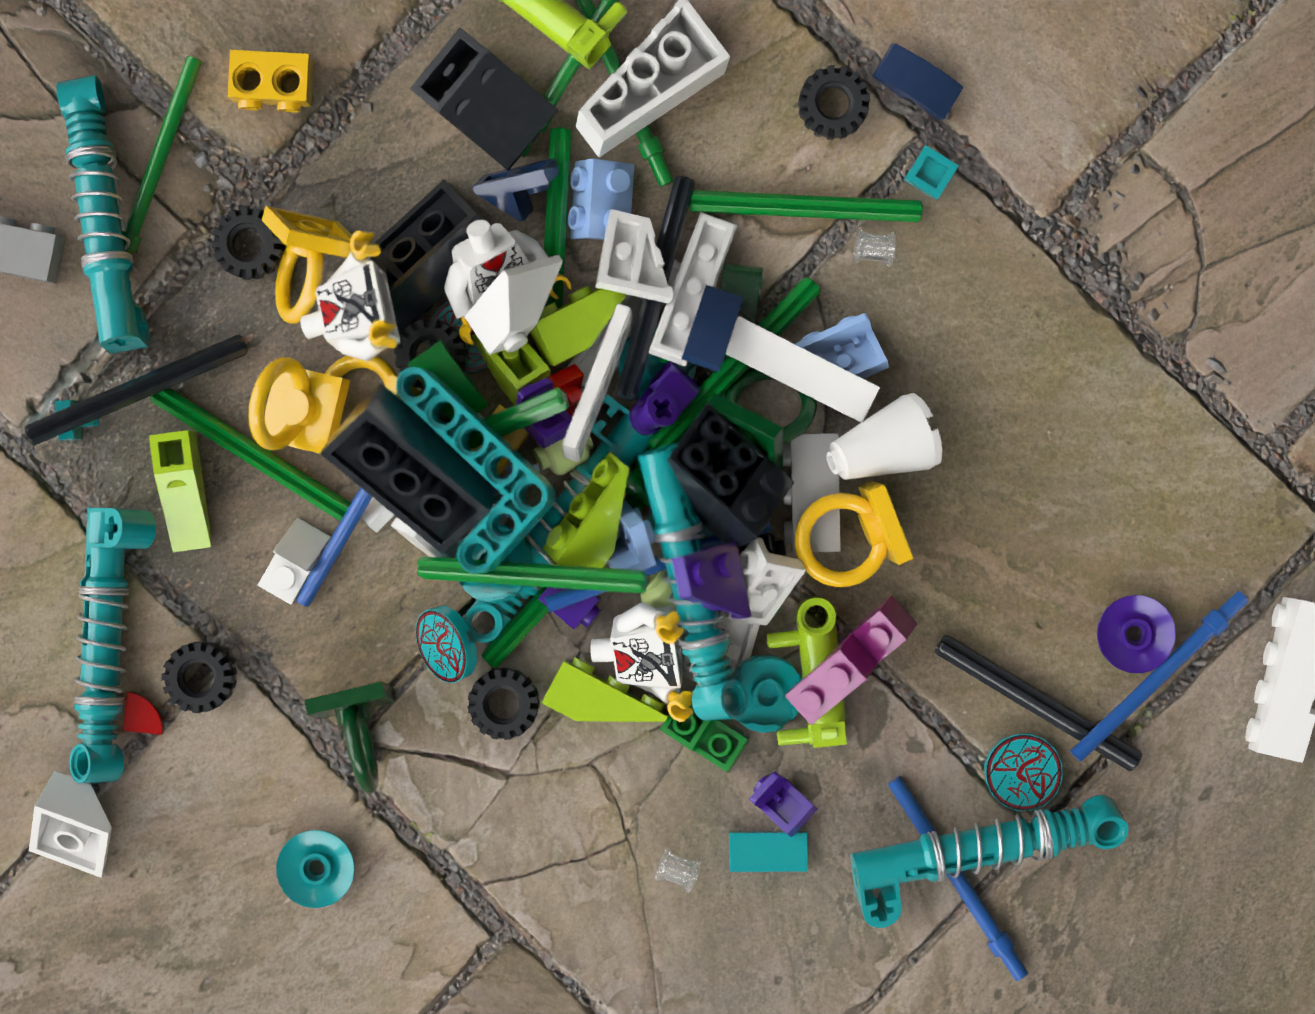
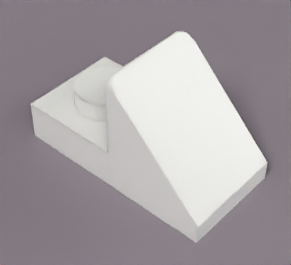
[257,518,331,605]

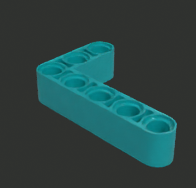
[396,367,556,573]

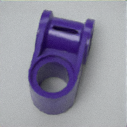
[629,362,701,436]

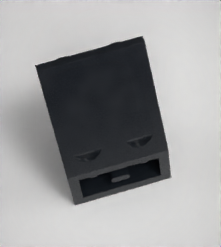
[410,28,559,171]
[667,403,794,549]

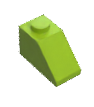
[472,334,551,405]

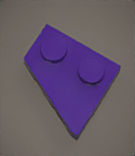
[671,542,752,619]

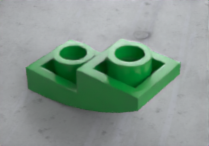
[407,340,489,421]
[659,704,750,773]

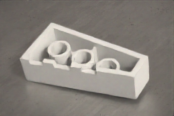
[576,0,730,157]
[1245,597,1315,763]

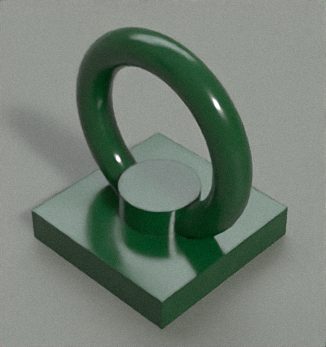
[707,368,817,471]
[304,681,396,793]

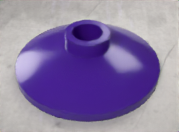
[1097,595,1176,673]

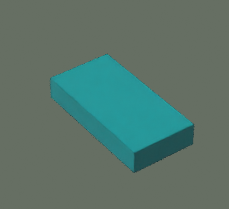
[729,831,808,872]

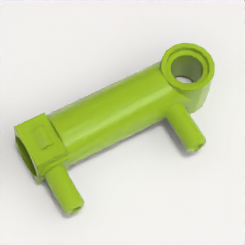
[497,0,627,70]
[766,596,847,748]

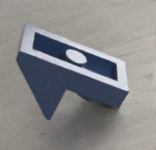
[472,158,560,221]

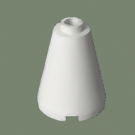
[827,393,943,480]

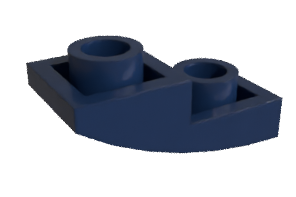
[872,43,964,120]
[681,285,744,372]

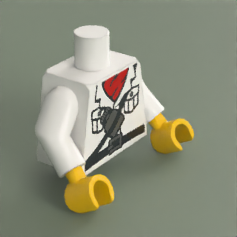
[444,220,571,345]
[300,231,400,361]
[591,602,693,722]

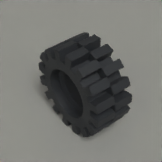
[798,65,870,140]
[211,207,286,280]
[394,319,468,390]
[161,641,237,713]
[467,668,540,740]

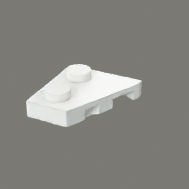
[596,209,673,304]

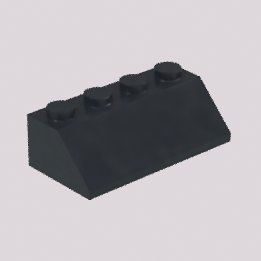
[369,180,482,348]
[319,383,499,554]

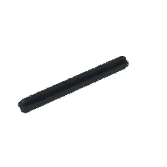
[616,176,695,400]
[24,335,248,445]
[934,634,1142,771]

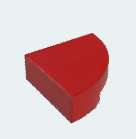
[123,691,165,735]

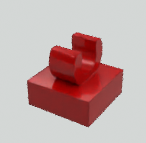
[548,364,584,417]

